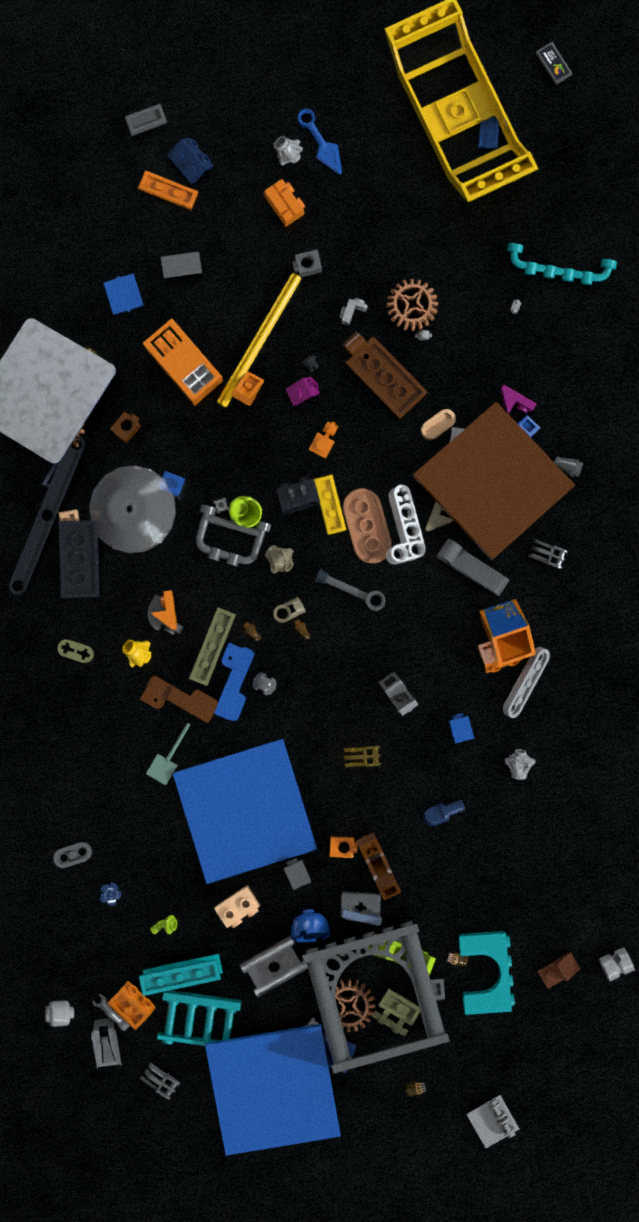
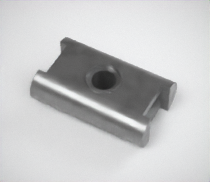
[240,936,308,997]

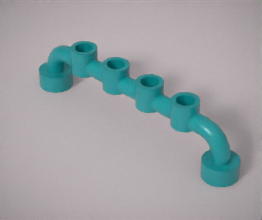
[507,243,617,285]

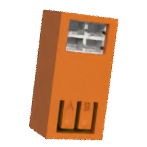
[143,318,223,406]

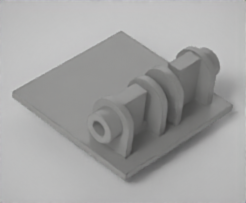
[467,1095,519,1148]

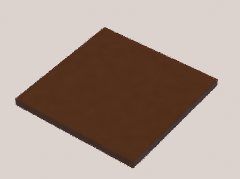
[413,402,575,561]

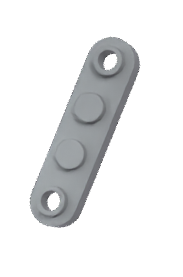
[503,647,550,718]

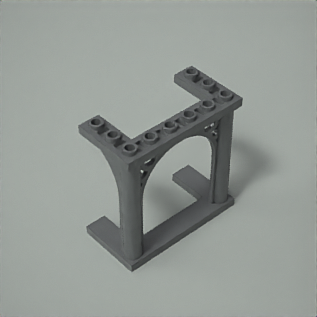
[302,921,450,1073]

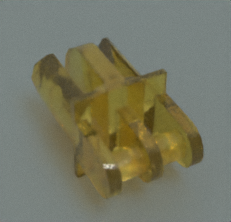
[344,746,381,767]

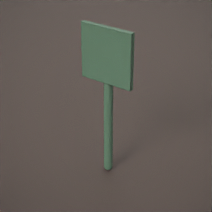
[146,723,190,785]

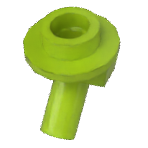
[150,915,177,934]

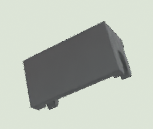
[161,252,202,278]

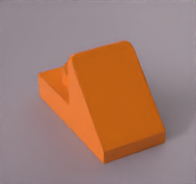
[231,371,264,406]
[151,591,178,630]

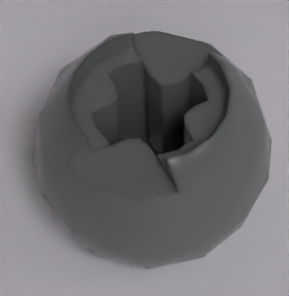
[252,672,277,696]

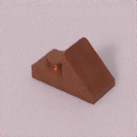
[537,952,580,989]

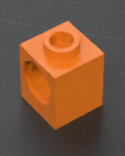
[330,836,358,858]

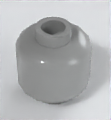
[45,1000,74,1027]

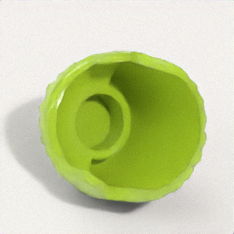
[229,496,262,528]

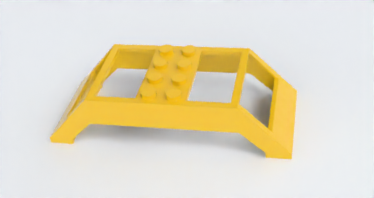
[385,0,538,202]

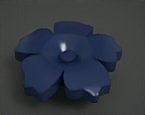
[99,882,121,906]

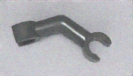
[92,994,130,1031]

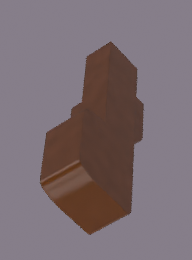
[140,675,218,723]

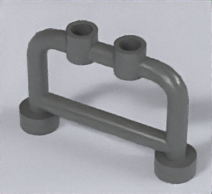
[196,504,271,566]

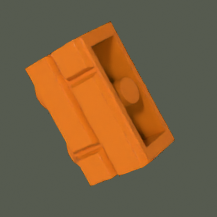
[264,179,305,227]

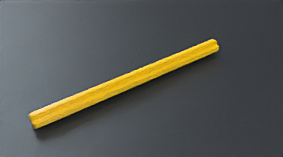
[217,273,301,407]

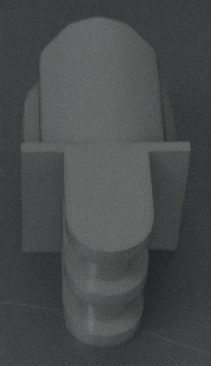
[528,539,568,569]
[140,1063,180,1100]

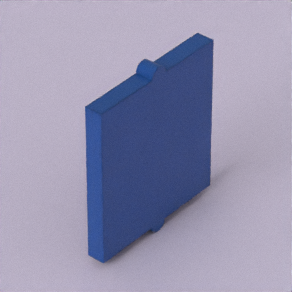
[104,274,144,315]

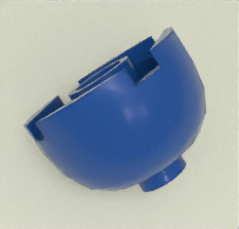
[291,909,330,942]

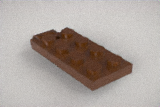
[342,332,428,419]

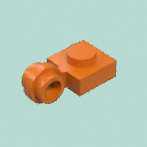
[309,421,338,459]

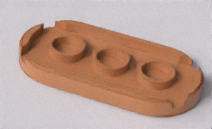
[343,488,392,564]

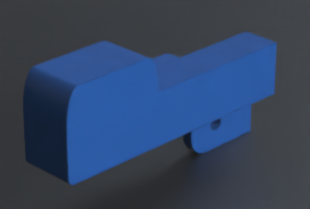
[214,643,255,721]

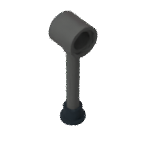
[315,568,385,611]

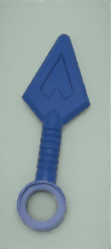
[298,109,342,174]

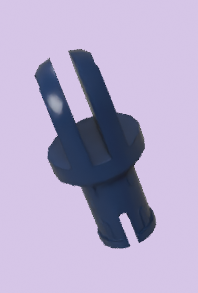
[423,799,465,826]

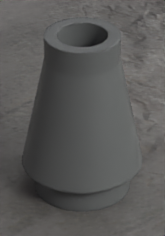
[554,457,583,477]

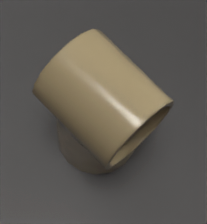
[273,597,306,623]

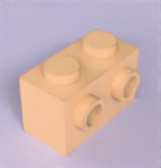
[214,885,260,928]

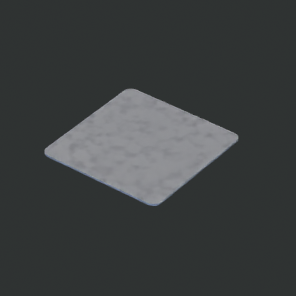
[0,319,116,463]

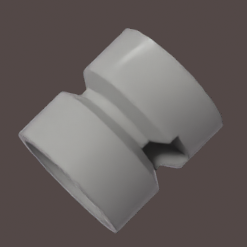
[599,947,635,981]

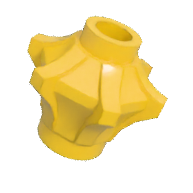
[123,640,151,667]

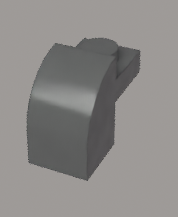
[148,594,183,635]
[378,672,418,716]

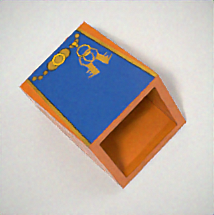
[479,599,536,667]

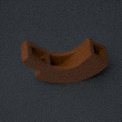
[356,832,401,900]

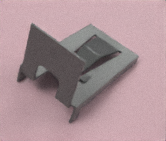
[91,1018,122,1069]

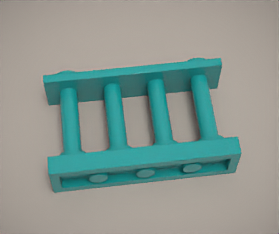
[139,954,223,996]
[157,990,242,1046]

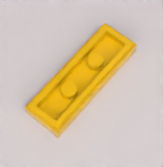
[314,475,346,535]

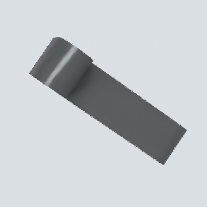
[436,539,509,596]

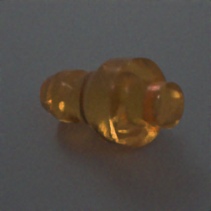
[294,619,311,640]
[243,622,261,642]

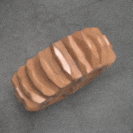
[387,279,438,331]
[330,978,375,1032]

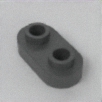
[53,842,92,868]

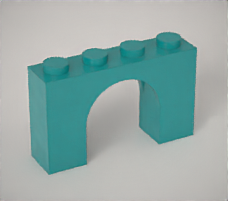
[458,931,515,1015]

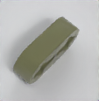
[58,640,94,663]

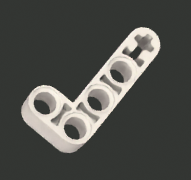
[386,485,425,564]

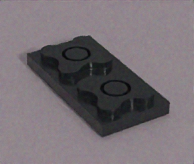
[58,520,100,598]

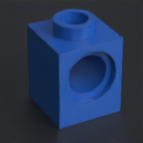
[448,713,474,743]

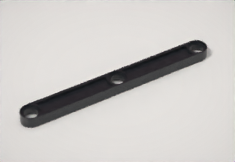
[9,435,85,595]

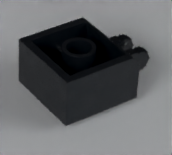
[276,477,320,515]

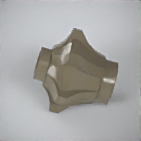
[265,545,294,574]

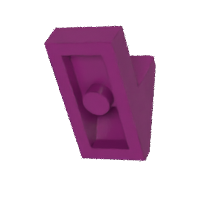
[500,385,536,414]

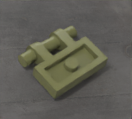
[372,988,420,1036]

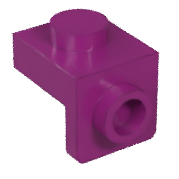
[286,377,320,406]

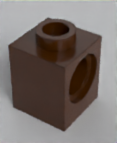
[110,411,141,444]

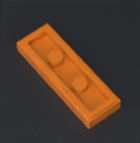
[138,170,198,210]

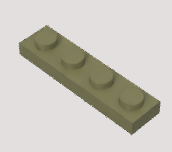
[189,608,236,686]

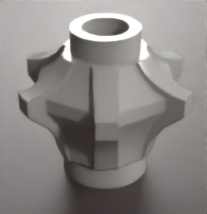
[274,136,303,165]
[505,749,535,779]

